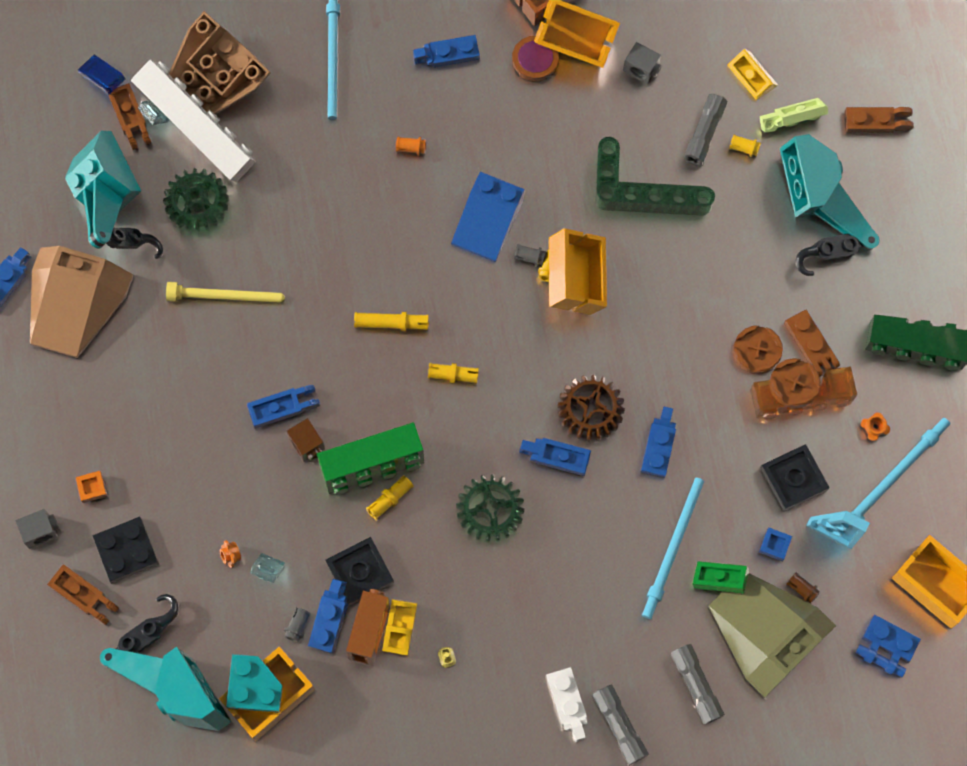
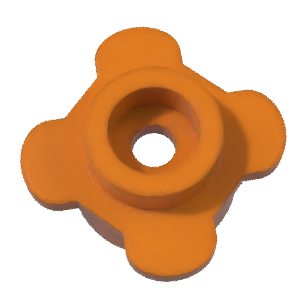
[861,412,890,441]
[220,540,241,568]

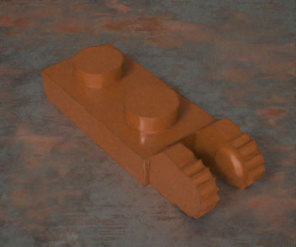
[107,83,152,150]
[845,107,914,133]
[47,564,119,625]

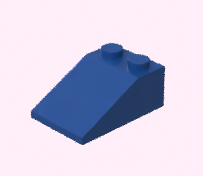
[451,172,525,262]

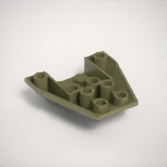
[708,573,836,698]

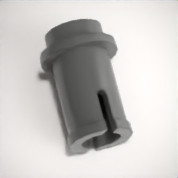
[514,244,546,267]
[284,607,311,642]

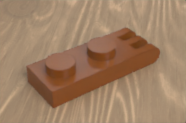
[784,309,840,377]

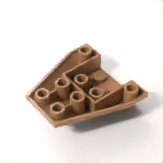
[169,11,271,115]
[30,246,134,358]

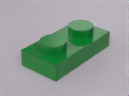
[692,561,749,593]

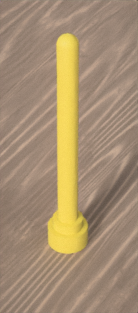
[166,282,285,303]

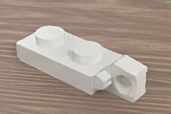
[546,667,588,742]

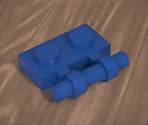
[855,615,921,678]

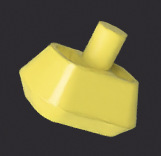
[438,647,456,668]

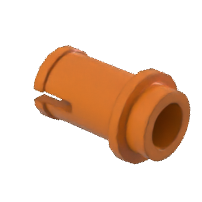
[396,136,426,156]

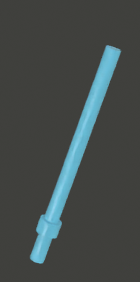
[326,0,340,120]
[853,417,951,515]
[642,478,705,619]

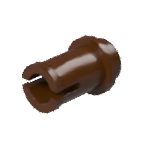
[786,572,820,603]

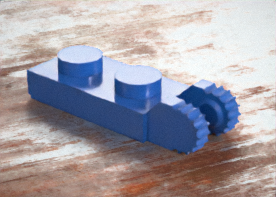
[247,385,321,429]

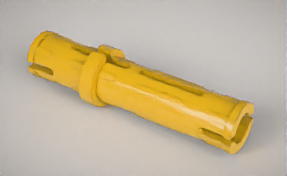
[354,312,429,331]

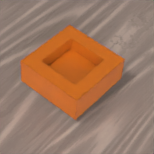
[75,471,107,503]

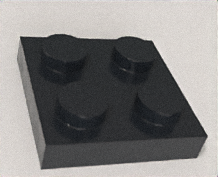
[760,444,830,511]
[92,516,159,584]
[325,537,394,606]

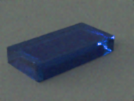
[78,54,126,95]

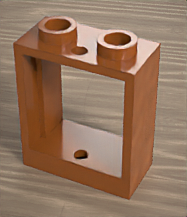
[346,589,390,666]

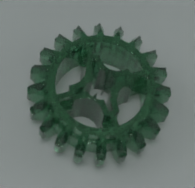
[163,168,229,233]
[456,474,525,543]

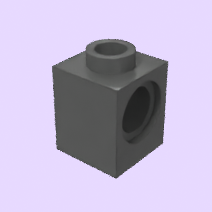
[623,42,662,84]
[15,509,59,549]

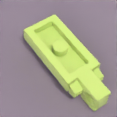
[760,98,828,133]

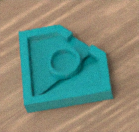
[226,654,283,713]

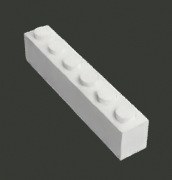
[131,59,256,182]

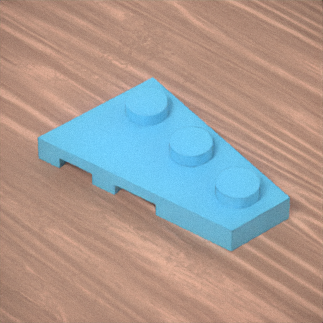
[806,511,870,549]

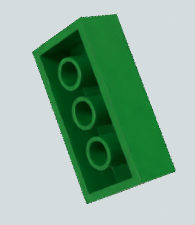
[317,422,424,495]

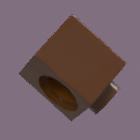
[286,418,325,462]

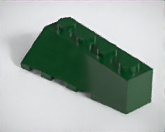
[865,314,967,371]

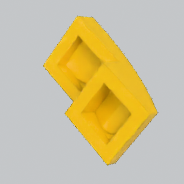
[382,599,418,655]

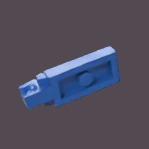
[413,35,480,68]
[0,247,31,308]
[641,406,676,478]
[519,438,591,476]
[308,579,349,653]

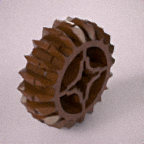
[557,374,625,442]

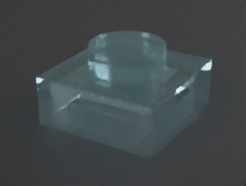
[138,100,170,125]
[250,553,285,583]

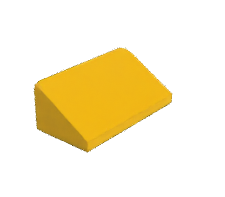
[727,49,778,100]

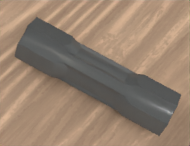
[684,94,728,166]
[671,644,725,725]
[592,684,649,765]

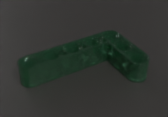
[595,136,715,216]

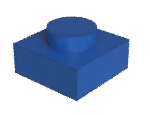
[759,527,792,562]

